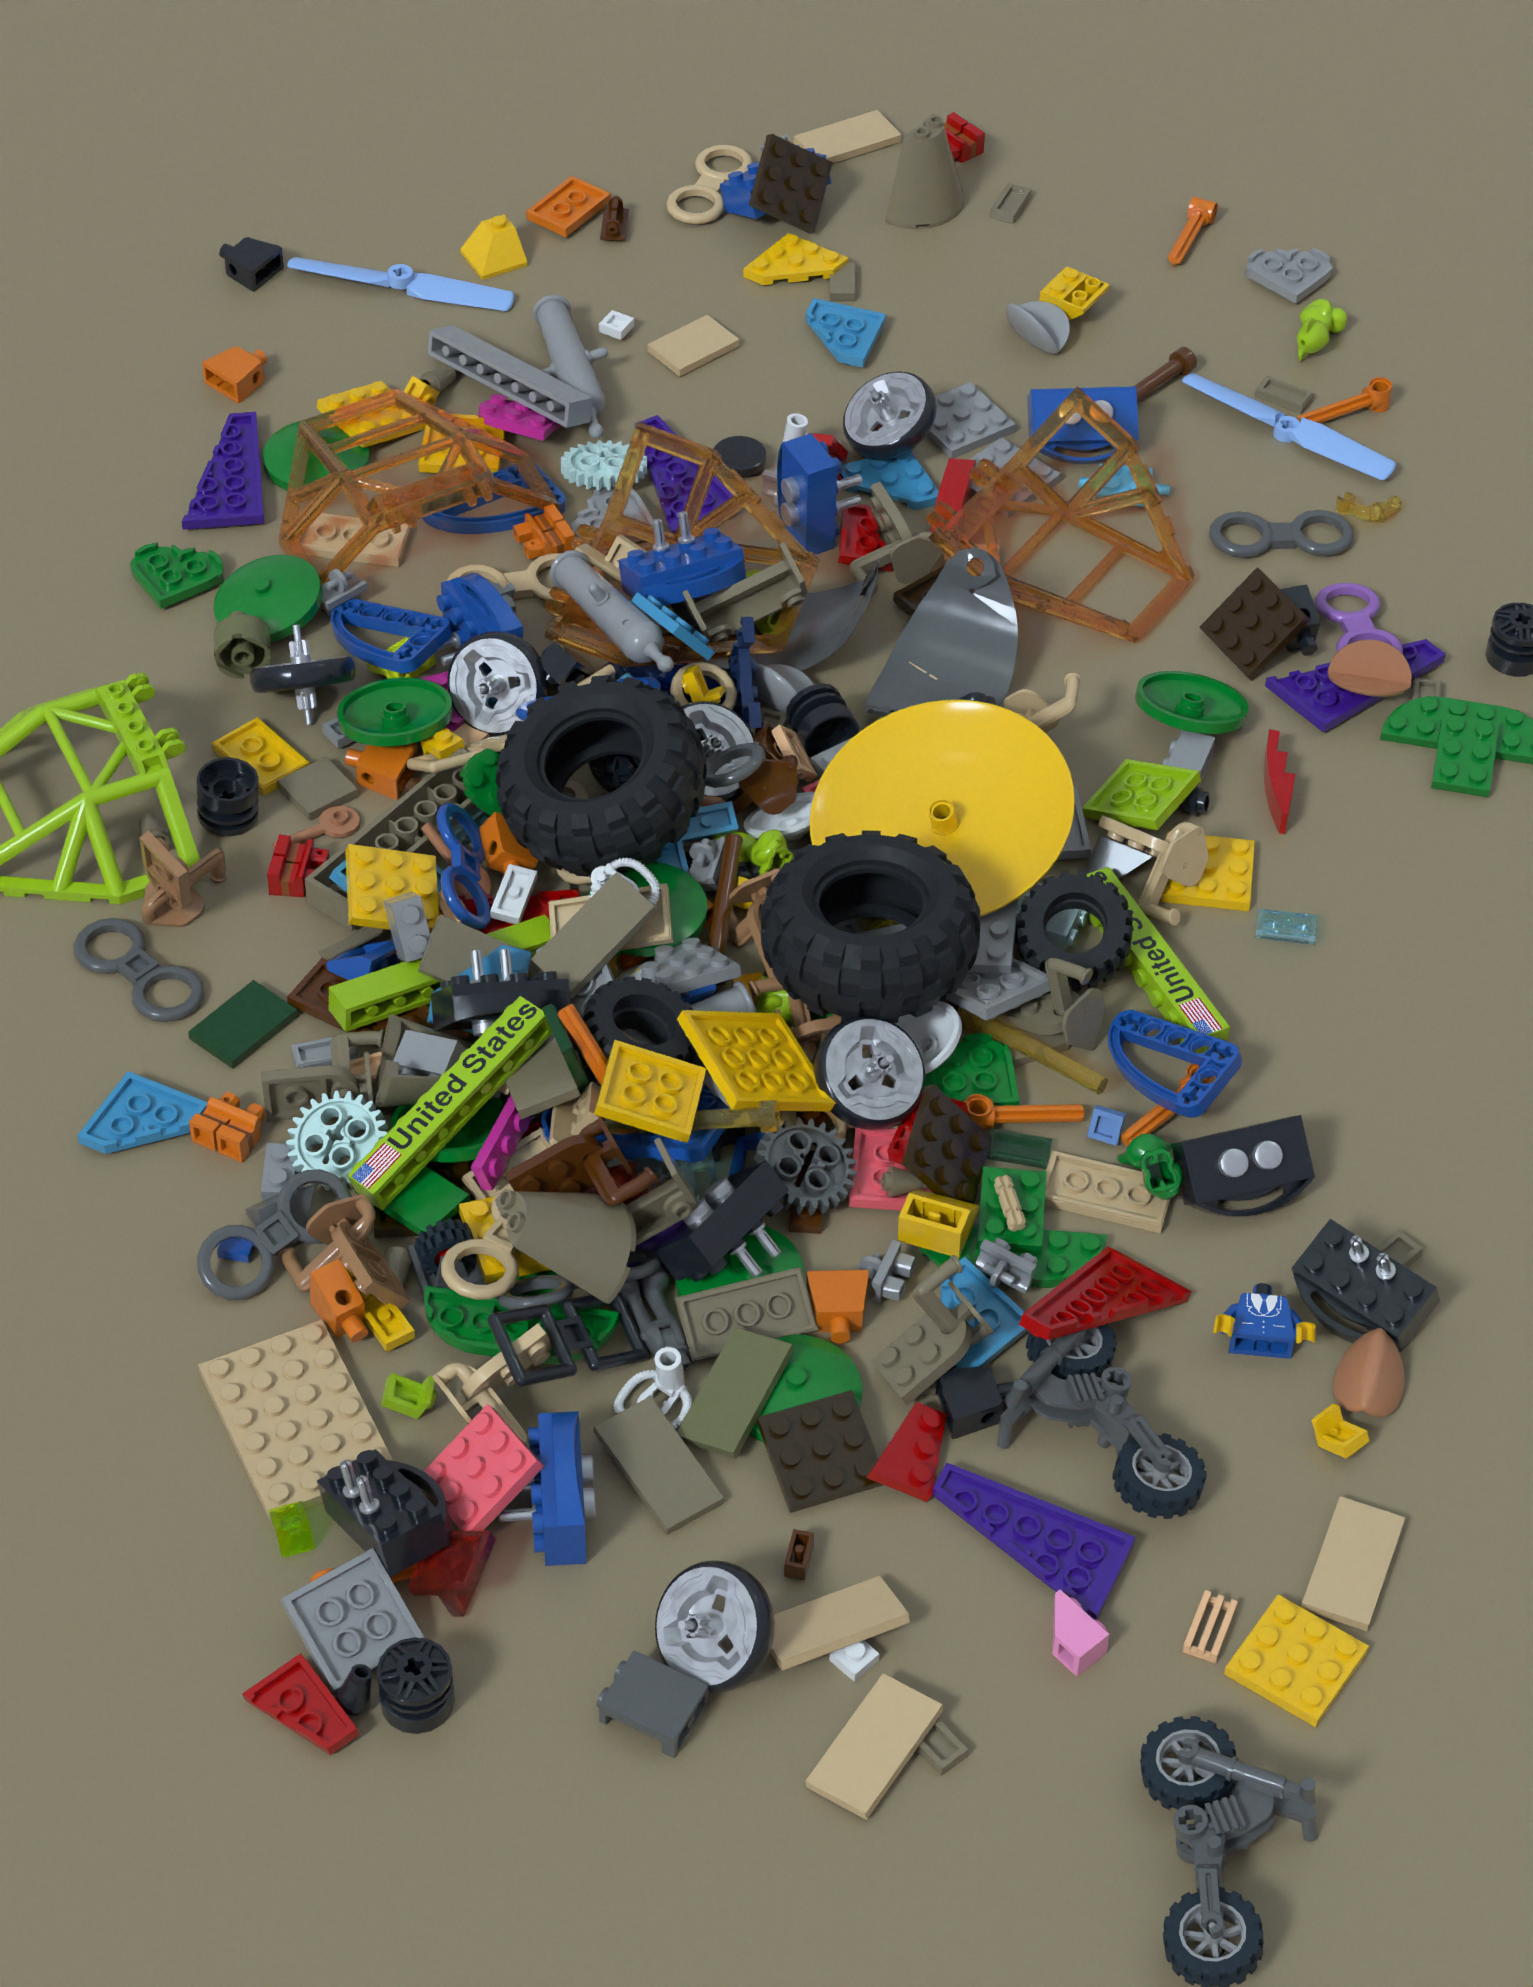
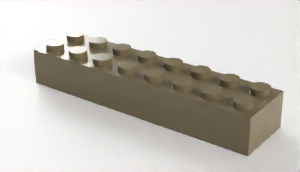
[305,747,487,930]

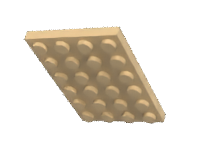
[198,1320,393,1523]

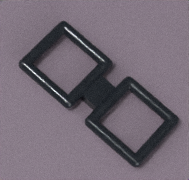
[487,1292,649,1387]

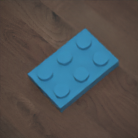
[631,592,715,661]

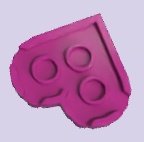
[478,394,561,441]

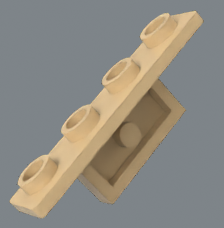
[575,535,672,610]
[549,1082,601,1145]

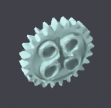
[561,440,647,490]
[286,1090,389,1191]

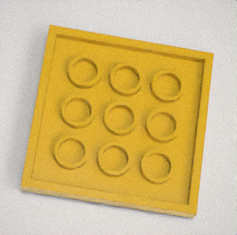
[677,1010,836,1112]

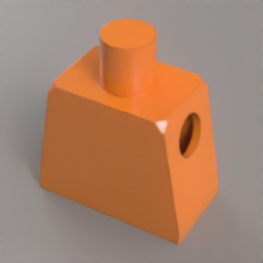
[202,346,267,404]
[345,743,418,800]
[479,812,538,875]
[310,1258,368,1343]
[806,1270,869,1344]

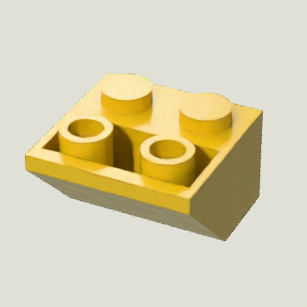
[1039,266,1110,321]
[898,1189,979,1258]

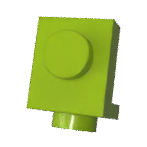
[381,1372,437,1420]

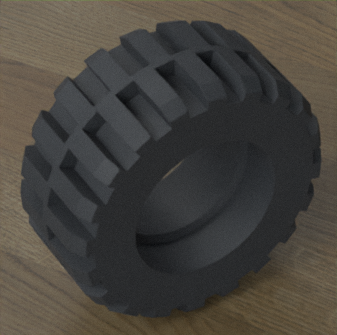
[1017,870,1133,991]
[575,977,696,1078]

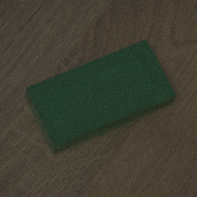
[986,1128,1052,1169]

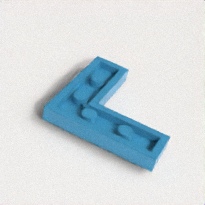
[655,801,739,873]

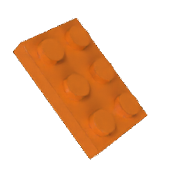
[526,176,611,237]

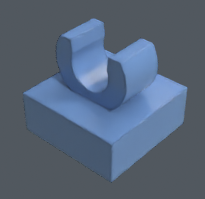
[1087,1105,1126,1146]

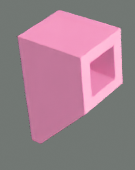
[1052,1589,1110,1676]

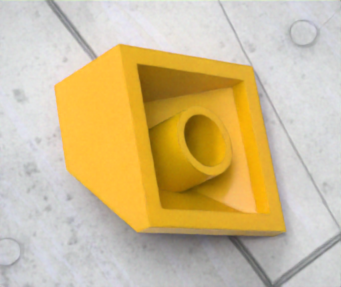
[460,214,528,280]

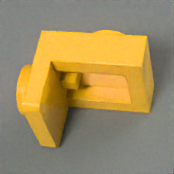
[401,376,440,415]
[681,664,726,703]
[421,727,465,760]
[1312,1403,1369,1459]

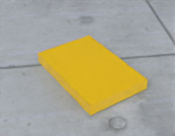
[211,717,310,796]

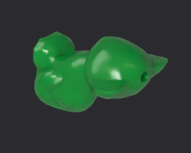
[1117,1134,1183,1200]

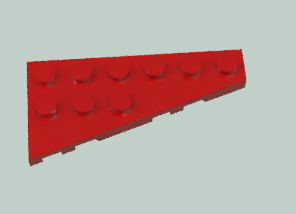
[1019,1246,1192,1340]

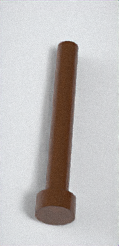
[1134,347,1197,402]
[708,834,743,986]

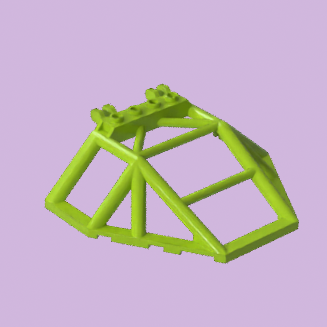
[0,672,204,905]

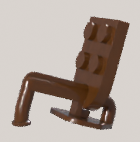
[732,720,800,816]
[504,1117,659,1206]

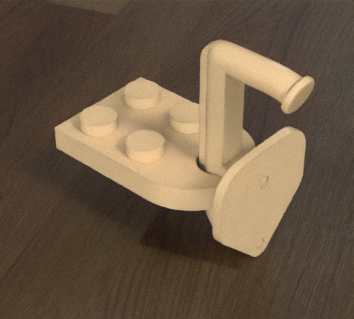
[1003,673,1081,733]
[1098,815,1209,926]
[432,1323,553,1445]

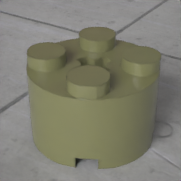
[214,611,271,678]

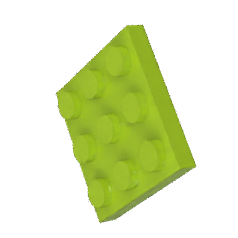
[1082,759,1201,830]

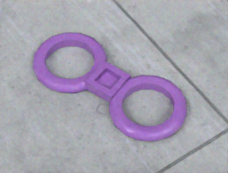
[1315,583,1403,654]

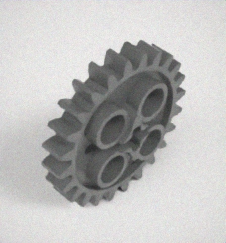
[753,1117,857,1215]

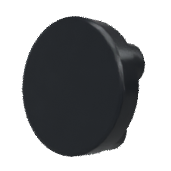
[713,436,766,480]

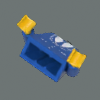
[1212,1283,1316,1359]

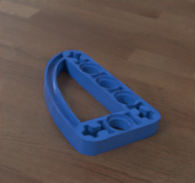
[421,461,566,534]
[331,599,452,673]
[1108,1010,1242,1118]

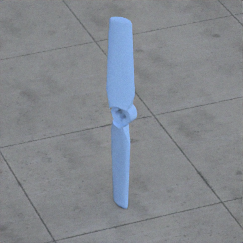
[287,257,514,311]
[1182,373,1396,480]

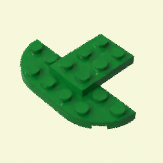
[1380,696,1533,797]
[918,1166,1107,1288]
[424,1270,619,1364]

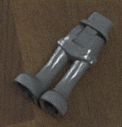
[619,1266,692,1371]

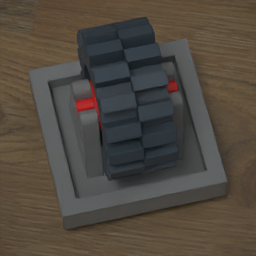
[407,1219,487,1298]

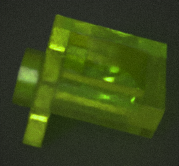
[268,1501,315,1557]

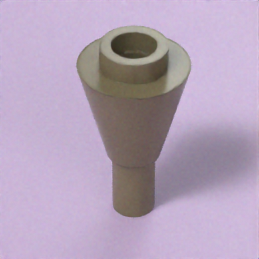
[881,1166,929,1198]

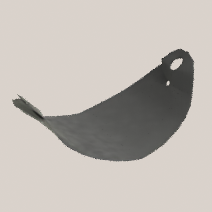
[864,547,1018,716]
[671,558,881,671]

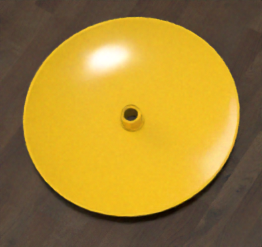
[810,700,1075,923]

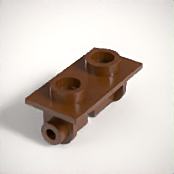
[600,196,629,241]

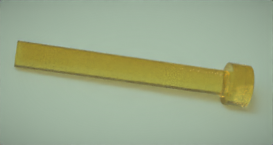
[960,1009,1108,1095]
[604,1100,780,1135]

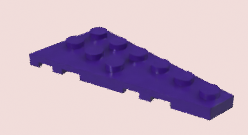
[182,412,264,530]
[635,415,741,539]
[1265,639,1446,733]
[932,1463,1135,1620]

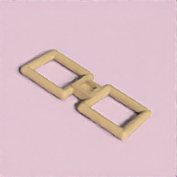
[406,734,507,773]

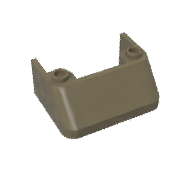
[682,542,807,645]
[626,1137,696,1245]

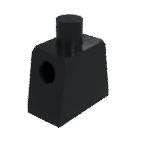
[219,237,284,292]
[1281,584,1320,656]
[936,1367,1014,1439]

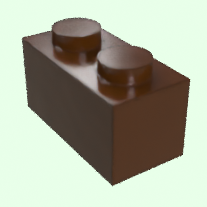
[784,1529,814,1580]

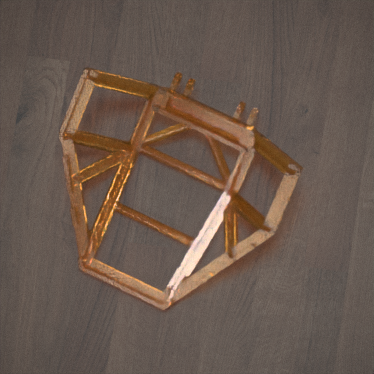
[925,386,1195,643]
[279,388,561,585]
[544,421,820,667]

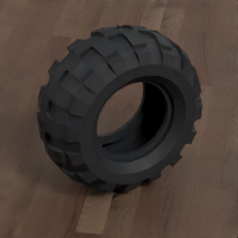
[495,675,708,877]
[761,830,980,1023]

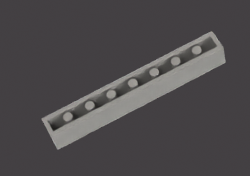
[427,325,593,428]

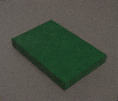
[188,980,298,1069]
[542,1004,590,1094]

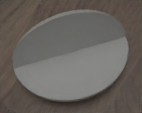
[1006,301,1070,354]
[752,663,813,714]

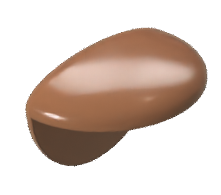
[1328,639,1412,697]
[1333,1328,1405,1418]

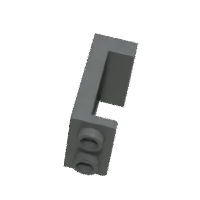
[597,1650,708,1758]

